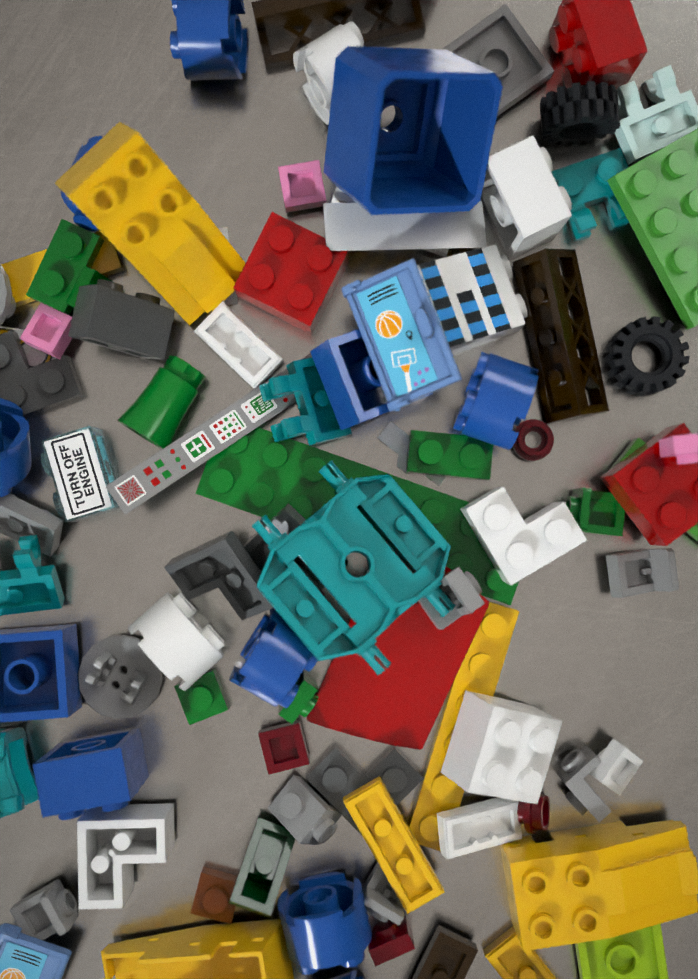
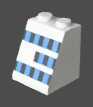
[417,244,528,356]

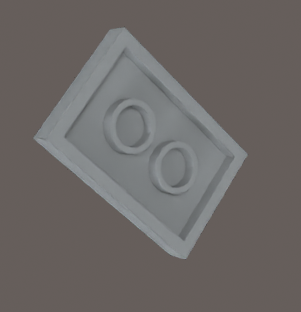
[442,4,554,116]

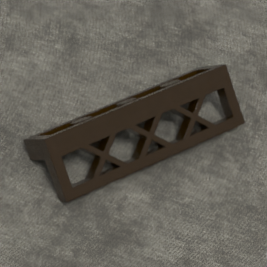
[251,0,426,70]
[513,248,609,424]

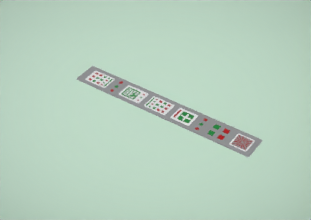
[106,353,312,514]

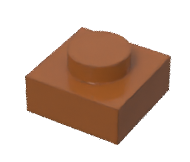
[190,867,237,924]

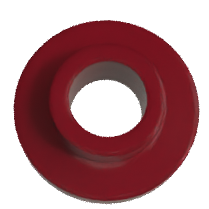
[513,419,554,461]
[517,795,550,834]

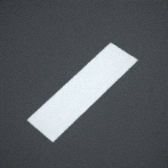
[323,201,487,251]

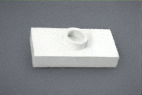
[194,301,284,389]
[437,797,522,860]

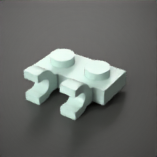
[615,65,698,165]

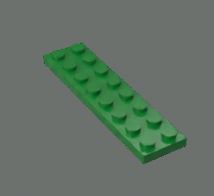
[195,427,519,606]

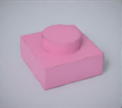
[278,160,327,213]
[20,303,72,360]
[659,434,698,465]

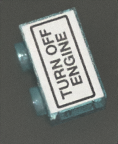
[41,426,120,523]

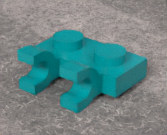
[551,148,629,242]
[259,357,352,446]
[0,535,65,616]

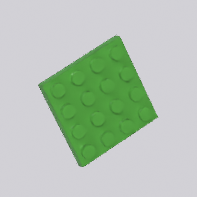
[607,128,698,329]

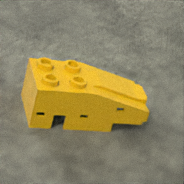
[55,122,246,326]
[500,820,698,951]
[101,919,294,979]

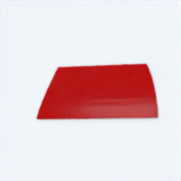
[306,541,489,750]

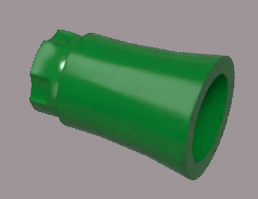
[117,355,205,449]

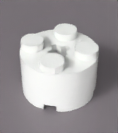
[293,21,364,125]
[128,592,225,691]

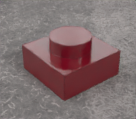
[258,720,310,775]
[368,916,415,967]

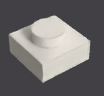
[589,739,643,796]

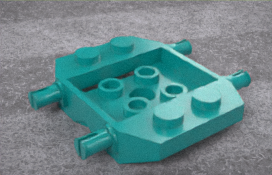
[252,460,456,675]

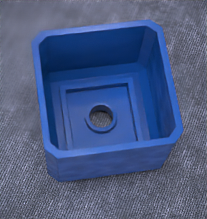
[324,46,503,215]

